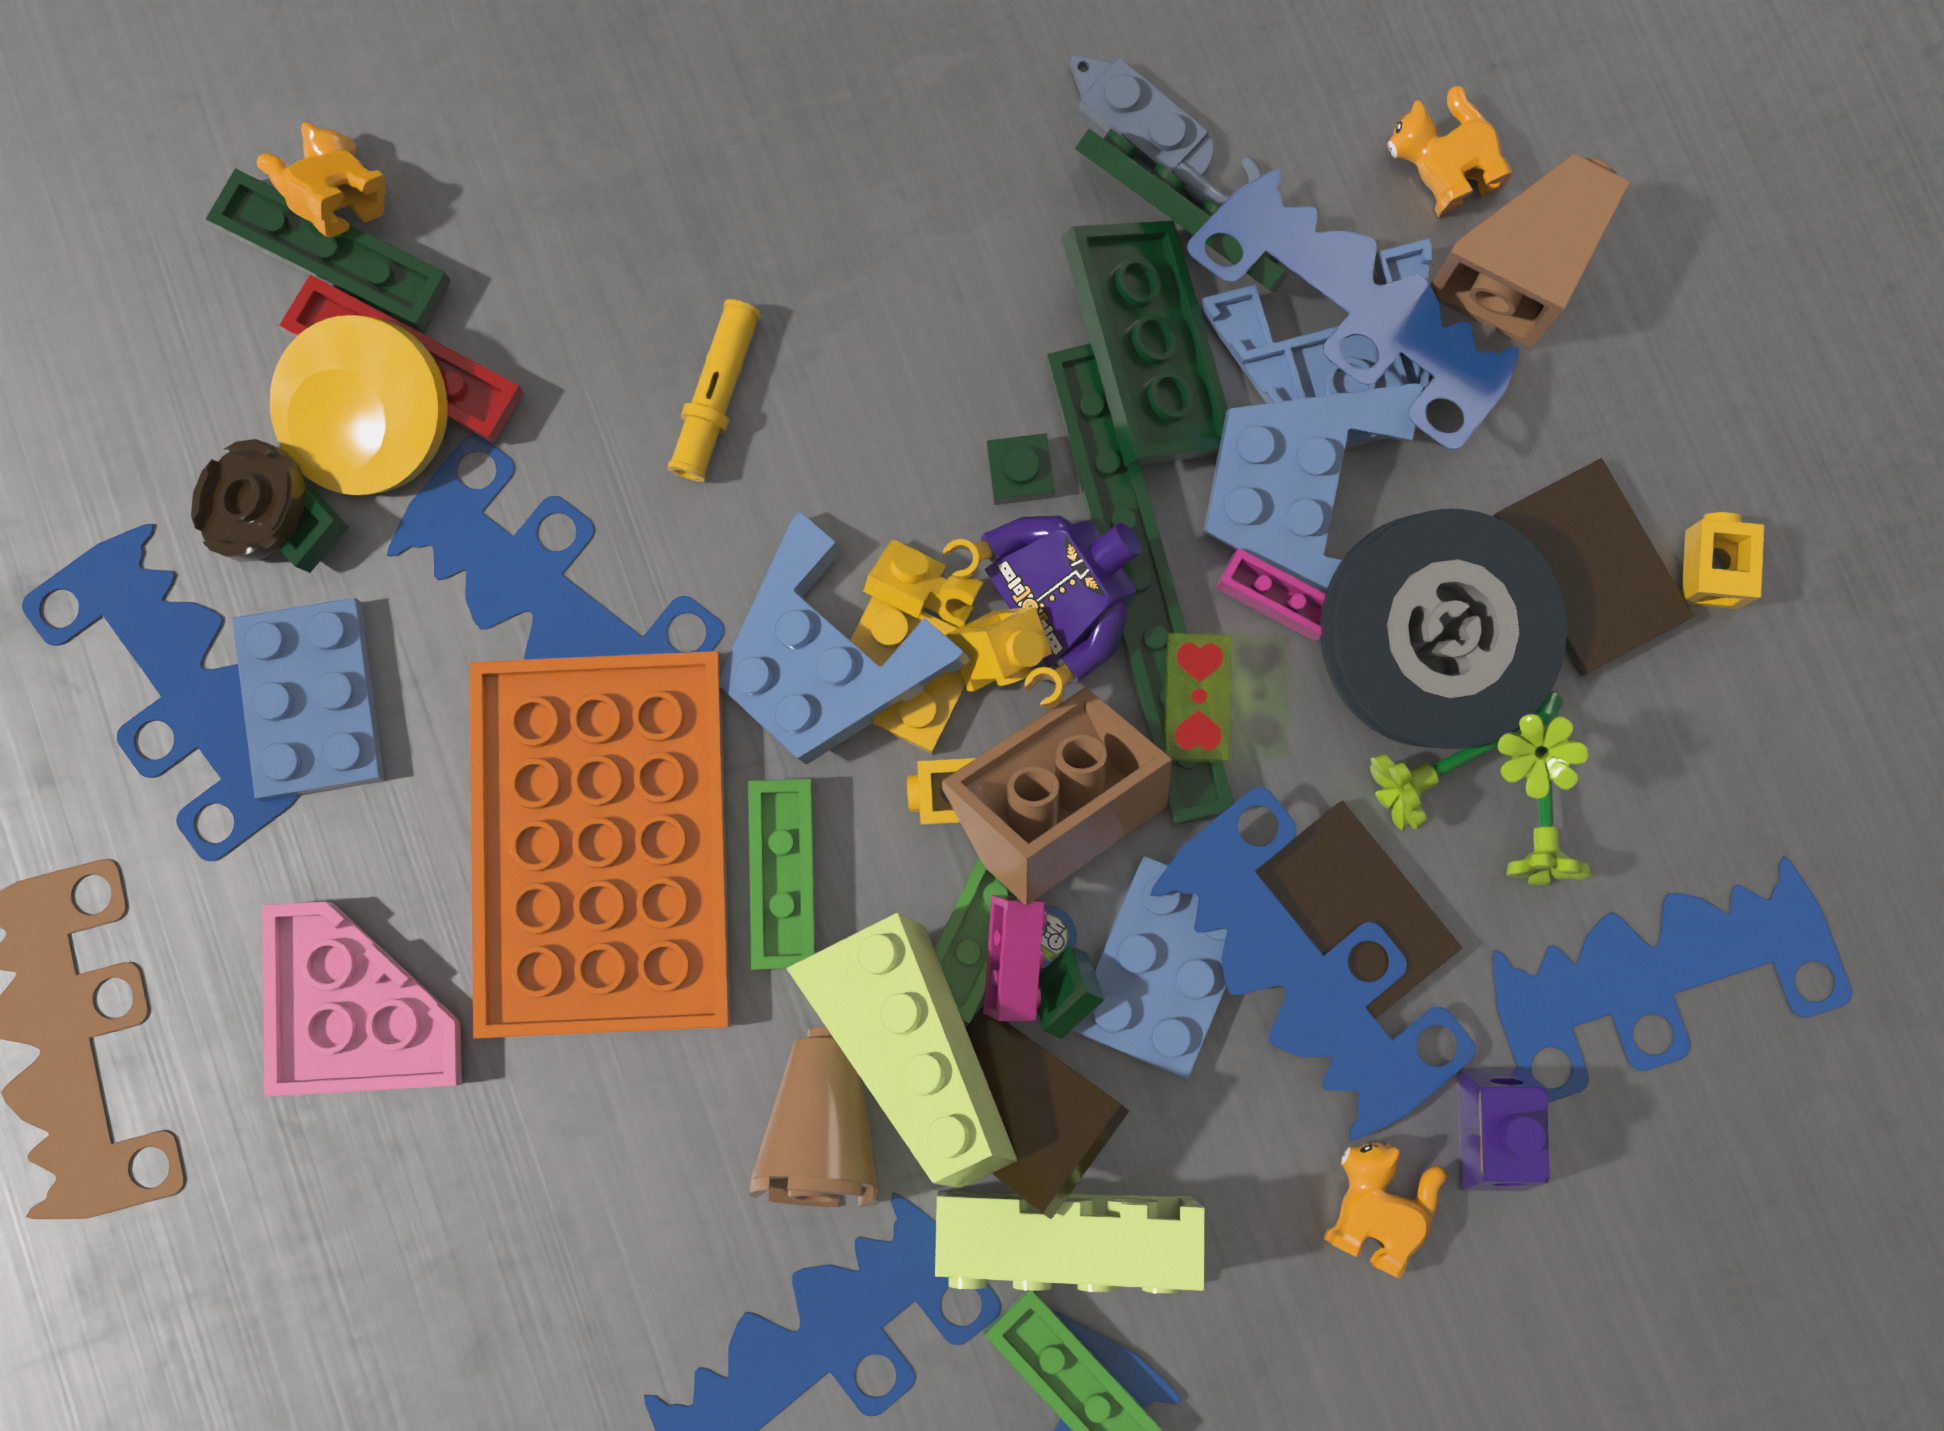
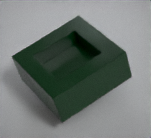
[987,433,1055,505]
[279,486,349,573]
[1037,945,1105,1039]

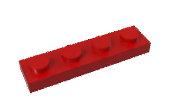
[279,274,524,444]

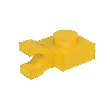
[863,539,984,628]

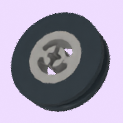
[1320,509,1567,749]

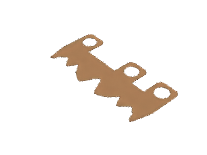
[0,859,184,1219]

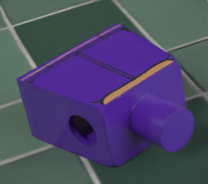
[1457,1068,1550,1191]

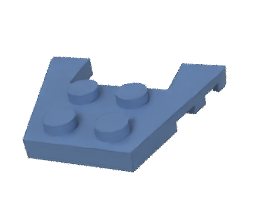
[1201,238,1432,450]
[1203,383,1424,594]
[720,511,971,765]

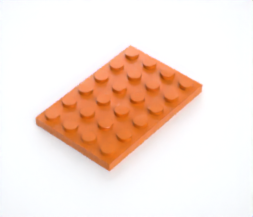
[470,651,731,1038]

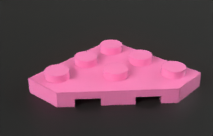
[262,901,462,1097]

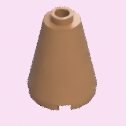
[750,1027,880,1207]

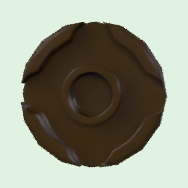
[191,439,306,562]

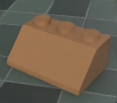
[942,687,1172,906]

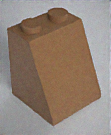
[1430,153,1630,349]

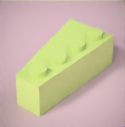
[786,912,1018,1188]
[935,1191,1205,1293]

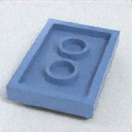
[232,597,385,801]
[1072,855,1227,1080]

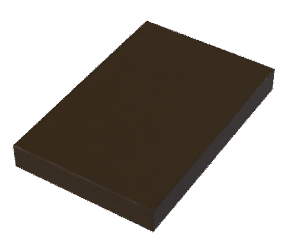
[1493,458,1695,676]
[1255,800,1463,1019]
[966,1005,1129,1220]

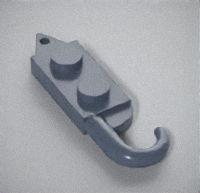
[1070,55,1262,207]

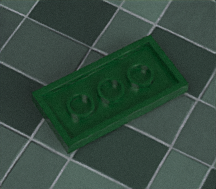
[1061,220,1228,467]

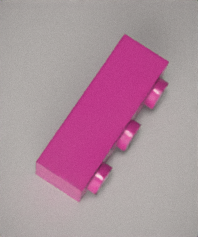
[1215,548,1325,642]
[983,895,1047,1021]

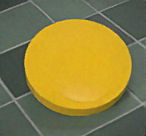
[270,315,448,495]

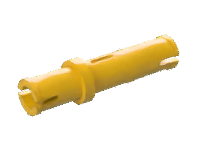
[667,299,761,482]

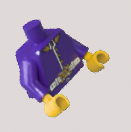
[943,515,1142,709]

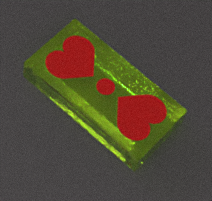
[1165,633,1232,762]

